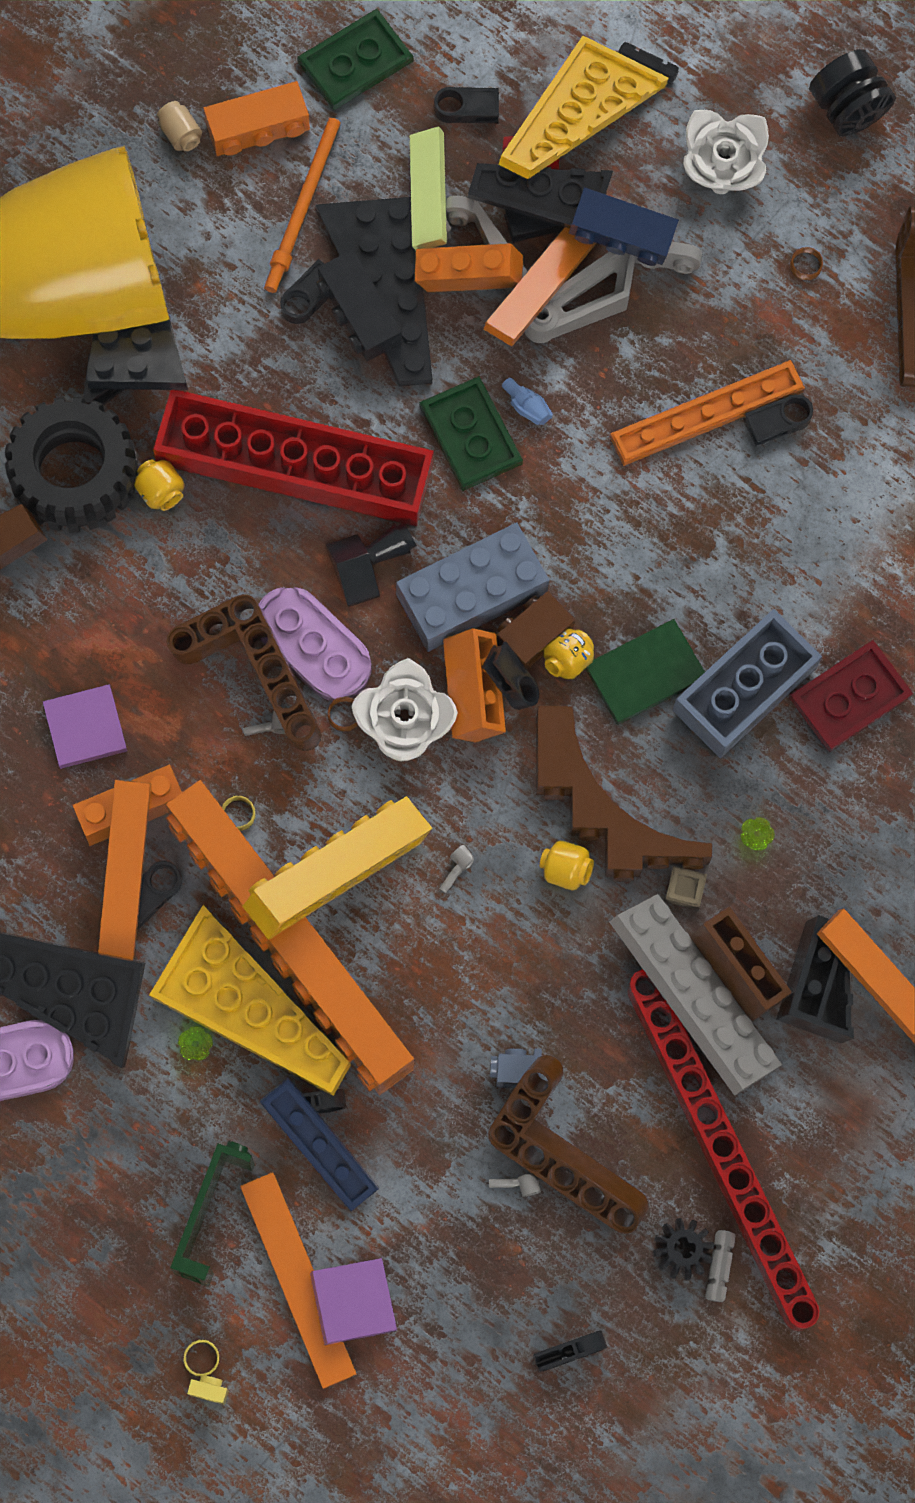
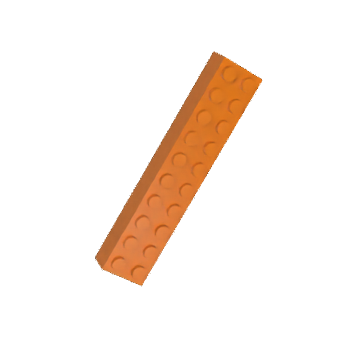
[166,780,414,1096]

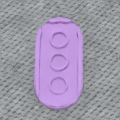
[259,587,371,701]
[0,1020,74,1101]

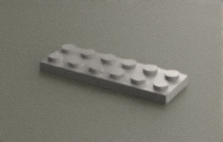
[609,894,782,1096]

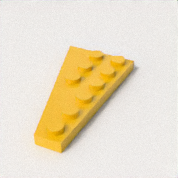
[499,36,669,179]
[149,905,351,1096]

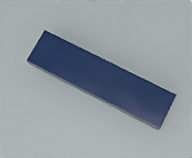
[260,1077,379,1211]

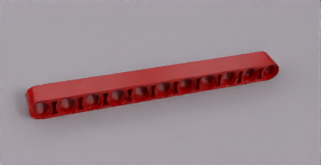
[627,969,820,1331]

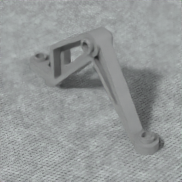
[446,196,702,343]

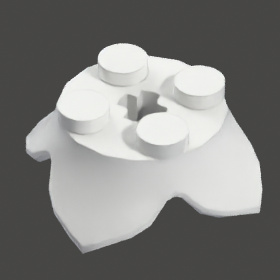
[683,110,769,194]
[351,658,458,761]

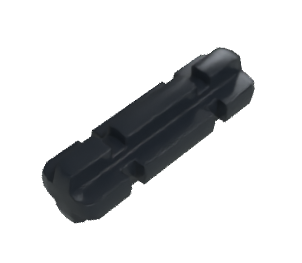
[618,42,679,84]

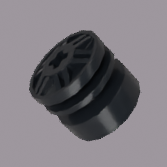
[809,49,896,137]

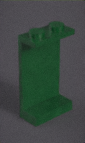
[170,1141,255,1287]

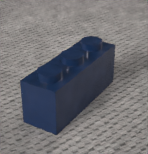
[569,187,679,266]

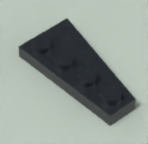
[467,163,613,229]

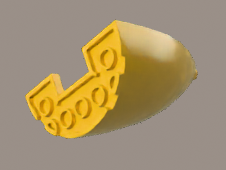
[0,145,170,339]

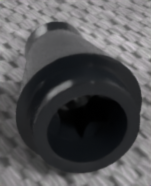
[365,522,417,565]

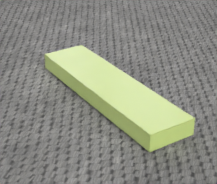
[410,126,447,250]

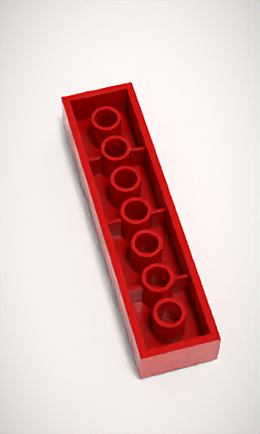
[153,390,434,526]

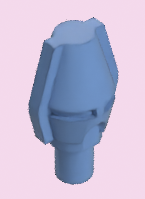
[502,378,553,425]

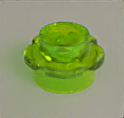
[740,817,775,851]
[178,1026,213,1061]

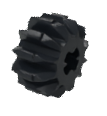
[652,1218,714,1281]

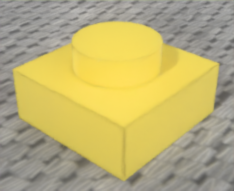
[187,1375,229,1405]

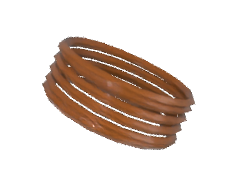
[790,247,823,280]
[327,696,358,732]

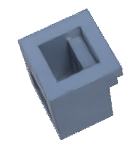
[490,1048,542,1088]

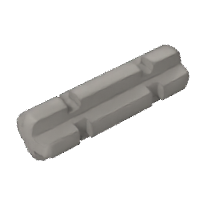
[705,1230,736,1302]

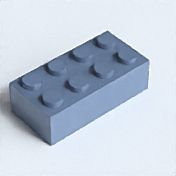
[396,523,549,652]
[672,609,822,759]

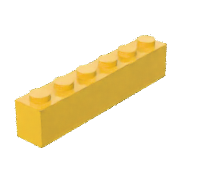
[242,796,432,940]

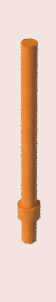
[264,118,341,293]

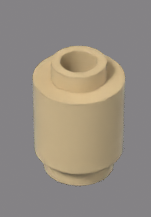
[157,101,202,151]

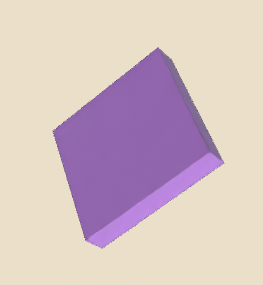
[43,684,127,769]
[310,1258,397,1345]

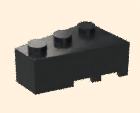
[776,915,854,1043]

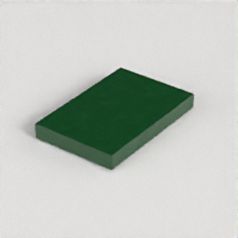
[297,9,414,110]
[419,376,523,491]
[585,619,705,725]

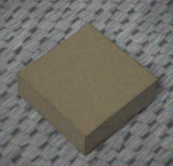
[665,866,707,910]

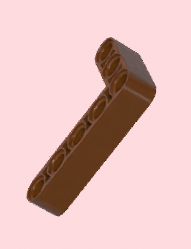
[895,206,915,387]
[166,594,322,751]
[488,1055,649,1234]

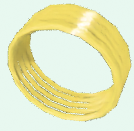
[222,796,255,831]
[183,1340,219,1377]

